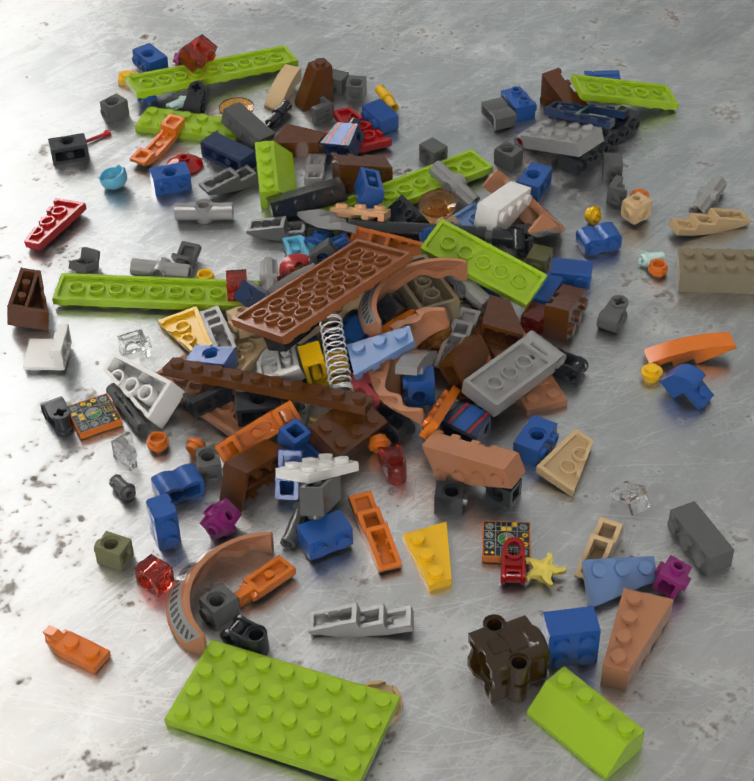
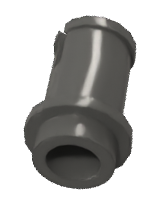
[109,474,136,500]

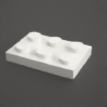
[275,453,359,484]

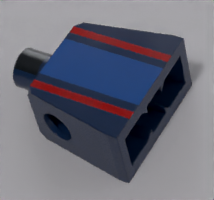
[320,118,364,156]
[440,403,491,444]

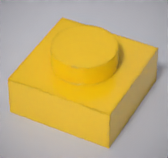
[118,70,136,87]

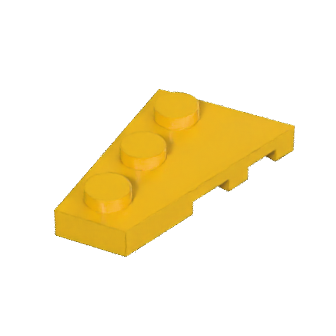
[158,306,213,353]
[402,521,452,592]

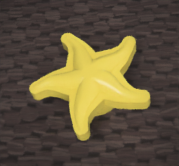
[525,552,566,588]

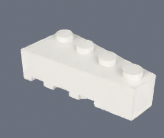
[474,181,532,245]
[103,352,186,429]

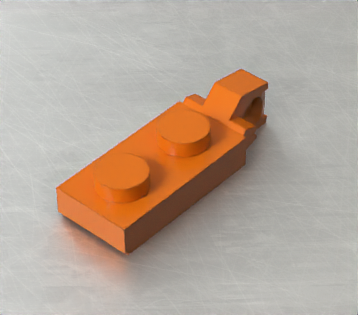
[234,555,296,608]
[43,625,111,674]

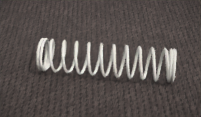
[319,314,354,392]

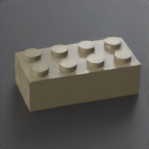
[675,247,754,294]
[397,253,460,322]

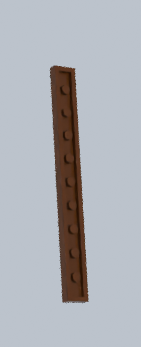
[162,357,374,415]

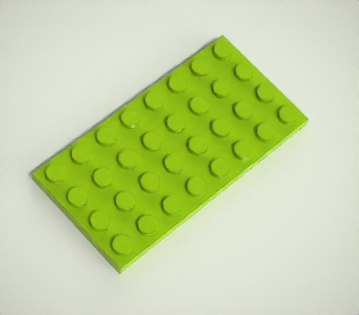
[164,639,401,781]

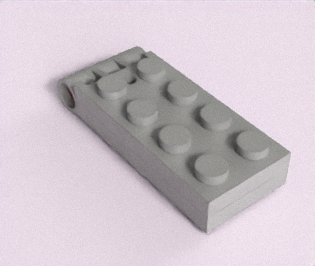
[513,119,604,157]
[461,331,566,417]

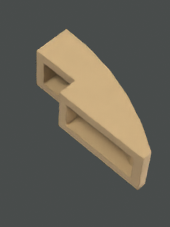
[264,64,302,110]
[574,517,623,580]

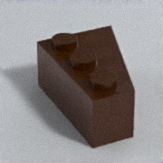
[540,68,588,124]
[331,152,393,194]
[7,267,49,331]
[543,284,589,343]
[219,439,286,513]

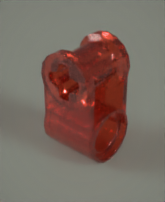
[377,443,407,485]

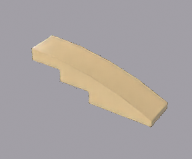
[668,208,751,236]

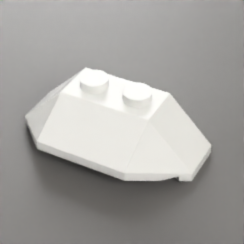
[256,344,306,381]

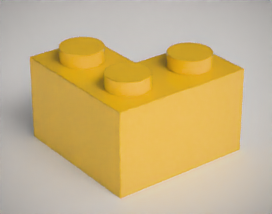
[297,341,350,387]

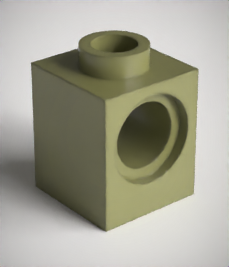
[526,244,553,273]
[94,531,134,571]

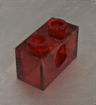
[177,34,218,72]

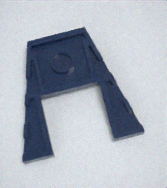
[544,101,630,129]

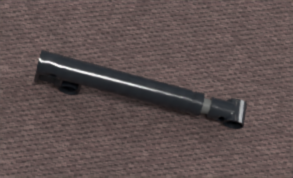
[347,217,525,249]

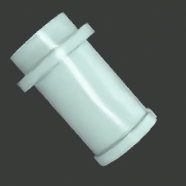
[166,95,186,111]
[638,250,665,267]

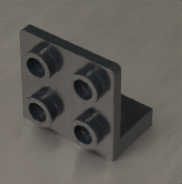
[387,195,430,223]

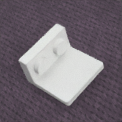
[22,323,72,370]

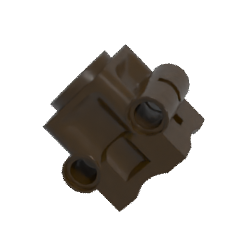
[467,614,550,703]

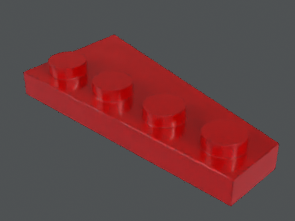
[333,107,392,154]
[24,198,87,250]

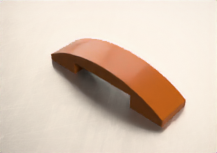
[129,113,185,166]
[214,400,302,463]

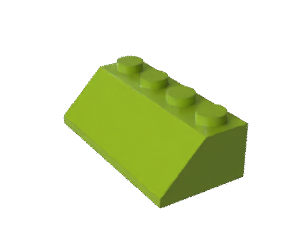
[255,141,297,209]
[526,666,645,780]

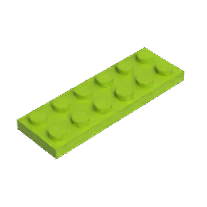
[570,74,679,110]
[135,107,240,142]
[420,218,547,309]

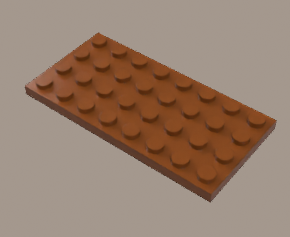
[231,238,413,345]

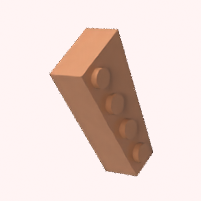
[422,429,526,489]
[600,588,674,691]

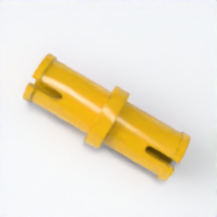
[375,84,399,112]

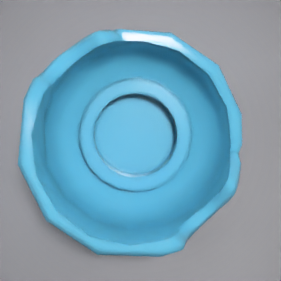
[98,164,127,190]

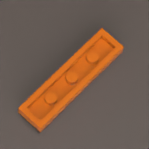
[419,385,460,440]

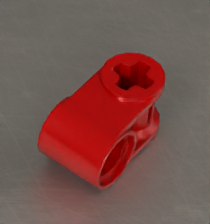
[500,537,526,586]

